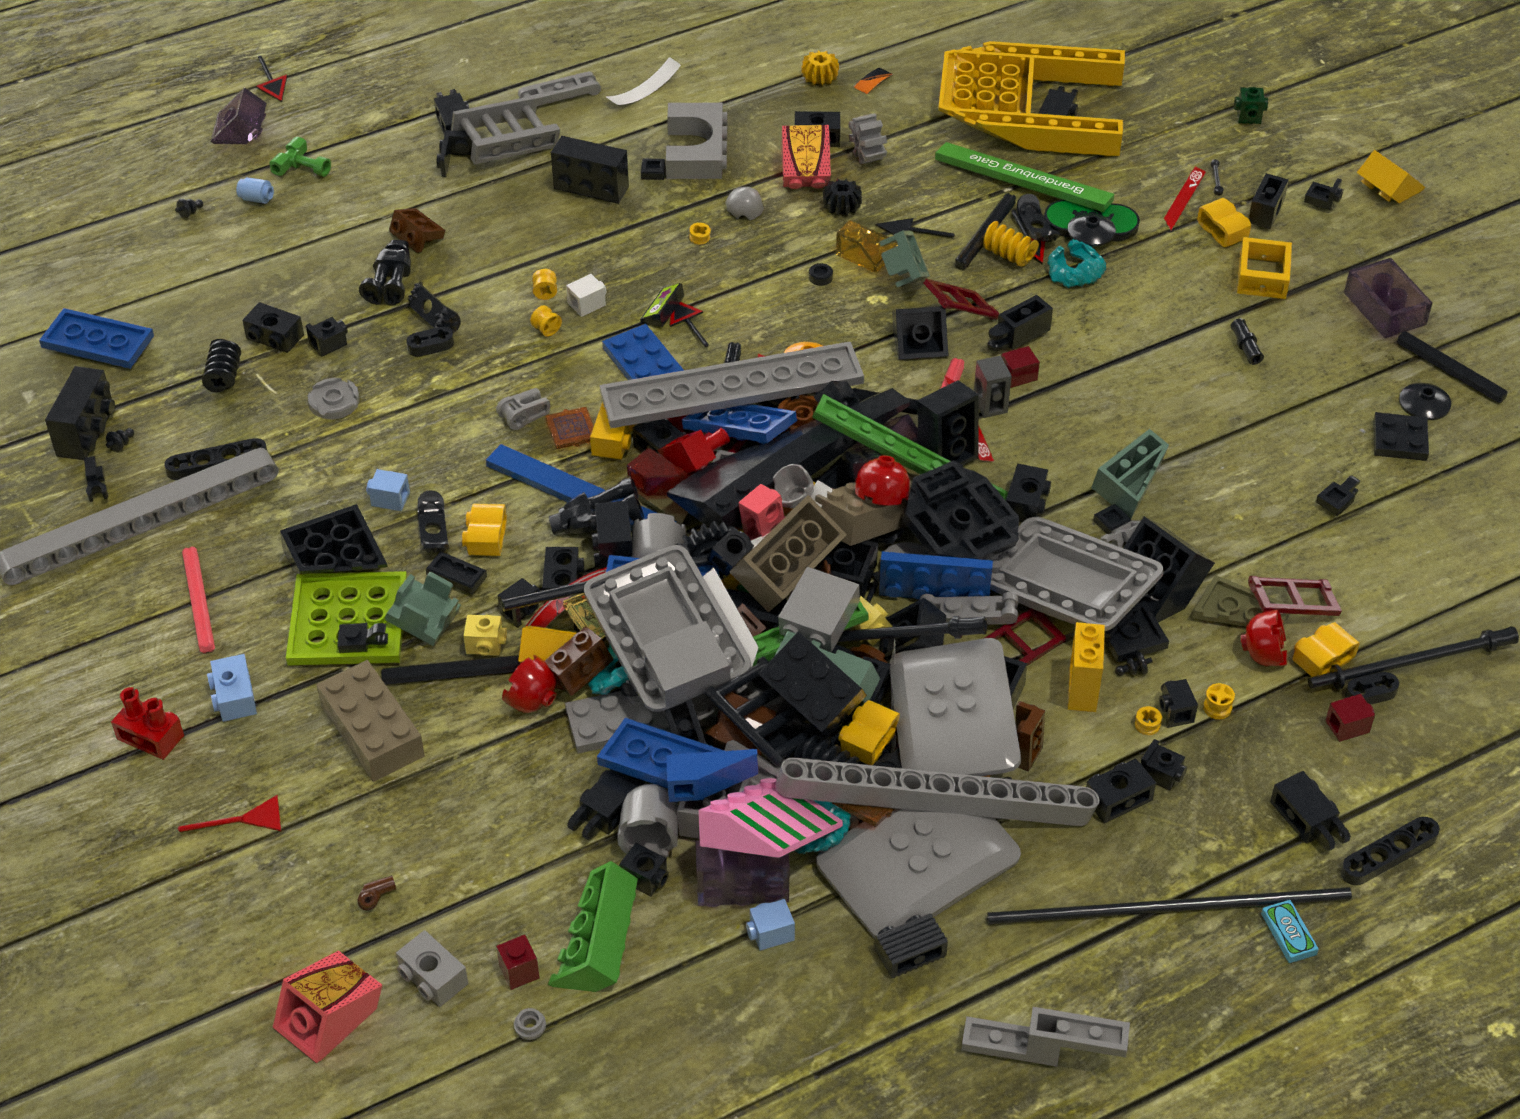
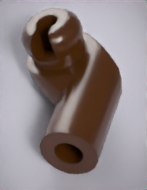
[357,875,396,911]

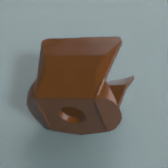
[704,693,776,756]

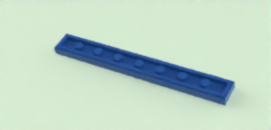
[486,444,677,531]

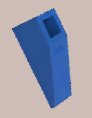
[666,749,758,802]

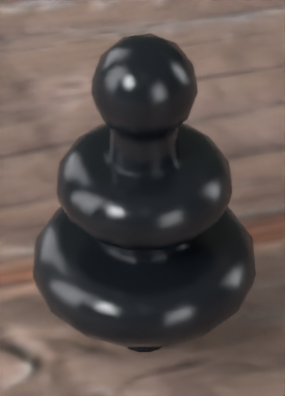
[175,199,204,218]
[106,428,134,452]
[1115,652,1153,676]

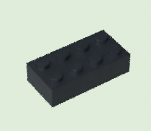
[841,448,881,480]

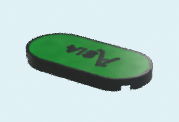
[1044,200,1140,241]

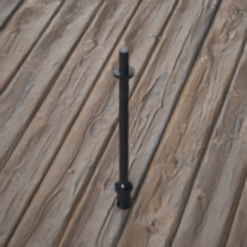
[838,616,987,642]
[1308,626,1519,690]

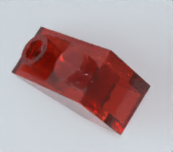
[627,448,688,496]

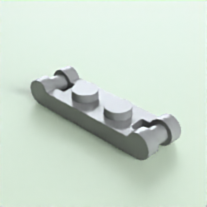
[518,71,601,106]
[920,592,1019,624]

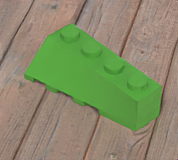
[548,861,638,992]

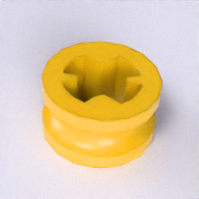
[689,223,711,245]
[1135,706,1162,735]

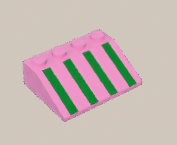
[699,778,843,858]

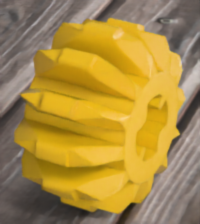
[801,50,839,86]

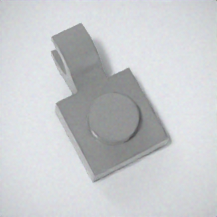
[1101,520,1140,548]

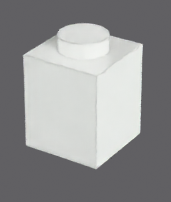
[566,274,607,317]

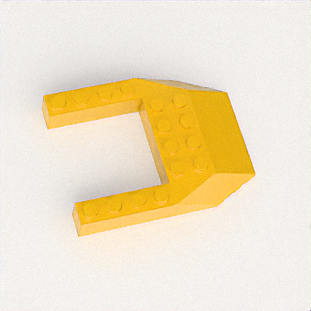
[938,41,1125,156]

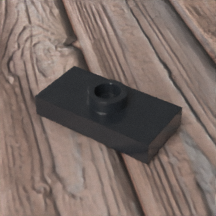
[426,551,487,594]

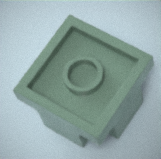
[879,230,930,288]
[385,572,461,646]

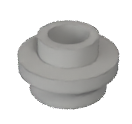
[514,1008,546,1040]

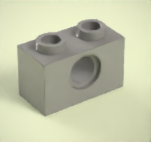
[396,930,468,1007]

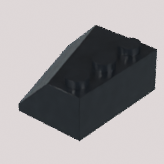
[280,504,388,574]
[1124,516,1215,623]

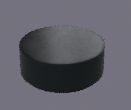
[809,263,833,286]

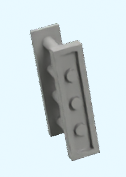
[451,95,560,164]

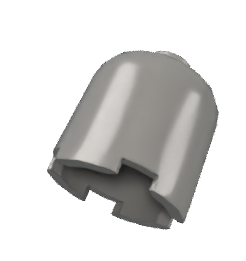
[632,513,686,558]
[618,784,678,857]

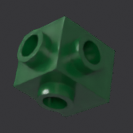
[1234,87,1268,124]

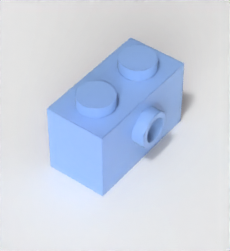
[207,654,257,722]

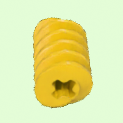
[983,221,1039,267]

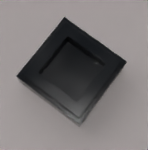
[641,158,666,180]
[1093,504,1132,534]

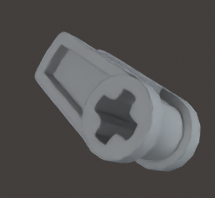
[496,388,550,430]

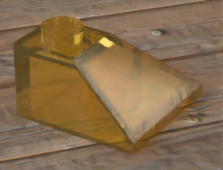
[836,220,898,273]

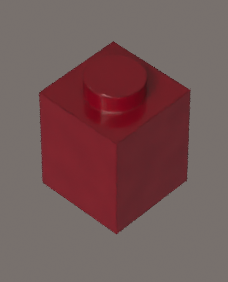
[1001,346,1040,388]
[1325,694,1375,742]
[496,934,540,990]

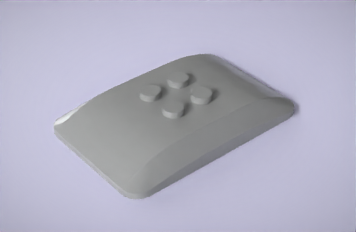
[986,517,1163,631]
[584,545,751,712]
[890,638,1021,776]
[816,807,1021,939]

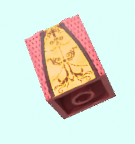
[781,125,831,189]
[273,951,382,1063]

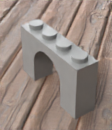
[666,103,727,179]

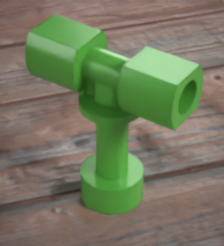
[269,137,331,177]

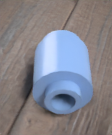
[236,177,274,204]

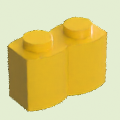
[1197,198,1251,248]
[462,504,507,556]
[1292,622,1360,677]
[838,700,900,765]

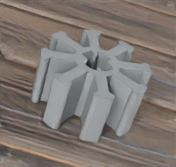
[848,113,887,164]

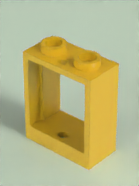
[1237,237,1292,299]
[1068,622,1105,712]

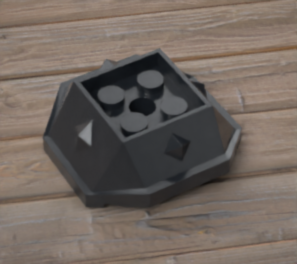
[902,460,1019,560]

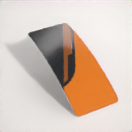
[854,68,893,94]

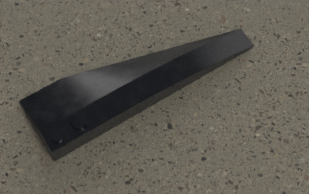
[667,388,911,529]

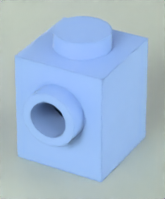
[366,469,410,511]
[746,899,795,950]

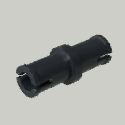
[1230,318,1264,365]

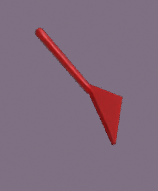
[178,795,281,832]

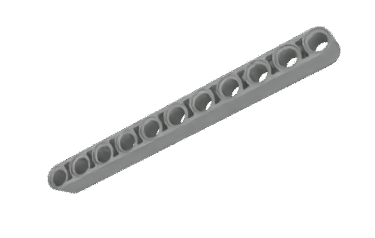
[0,448,279,585]
[775,758,1099,826]

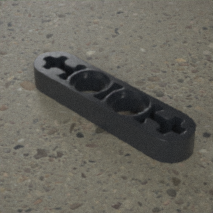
[164,438,268,480]
[1340,816,1440,885]

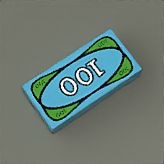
[1261,900,1319,963]

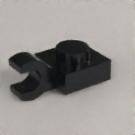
[84,456,109,502]
[1316,475,1360,516]
[338,623,389,653]

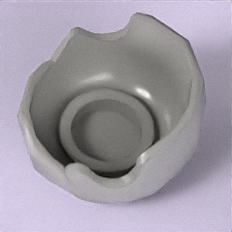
[726,187,764,220]
[773,464,814,508]

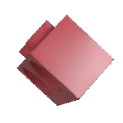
[738,484,785,540]

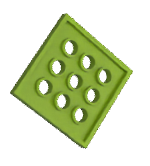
[286,571,407,665]

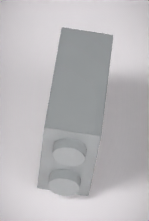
[778,567,860,652]
[642,621,733,706]

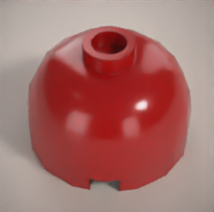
[855,455,910,506]
[1241,610,1288,667]
[502,655,557,713]

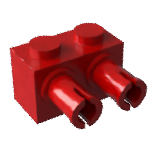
[658,428,730,478]
[111,687,184,760]

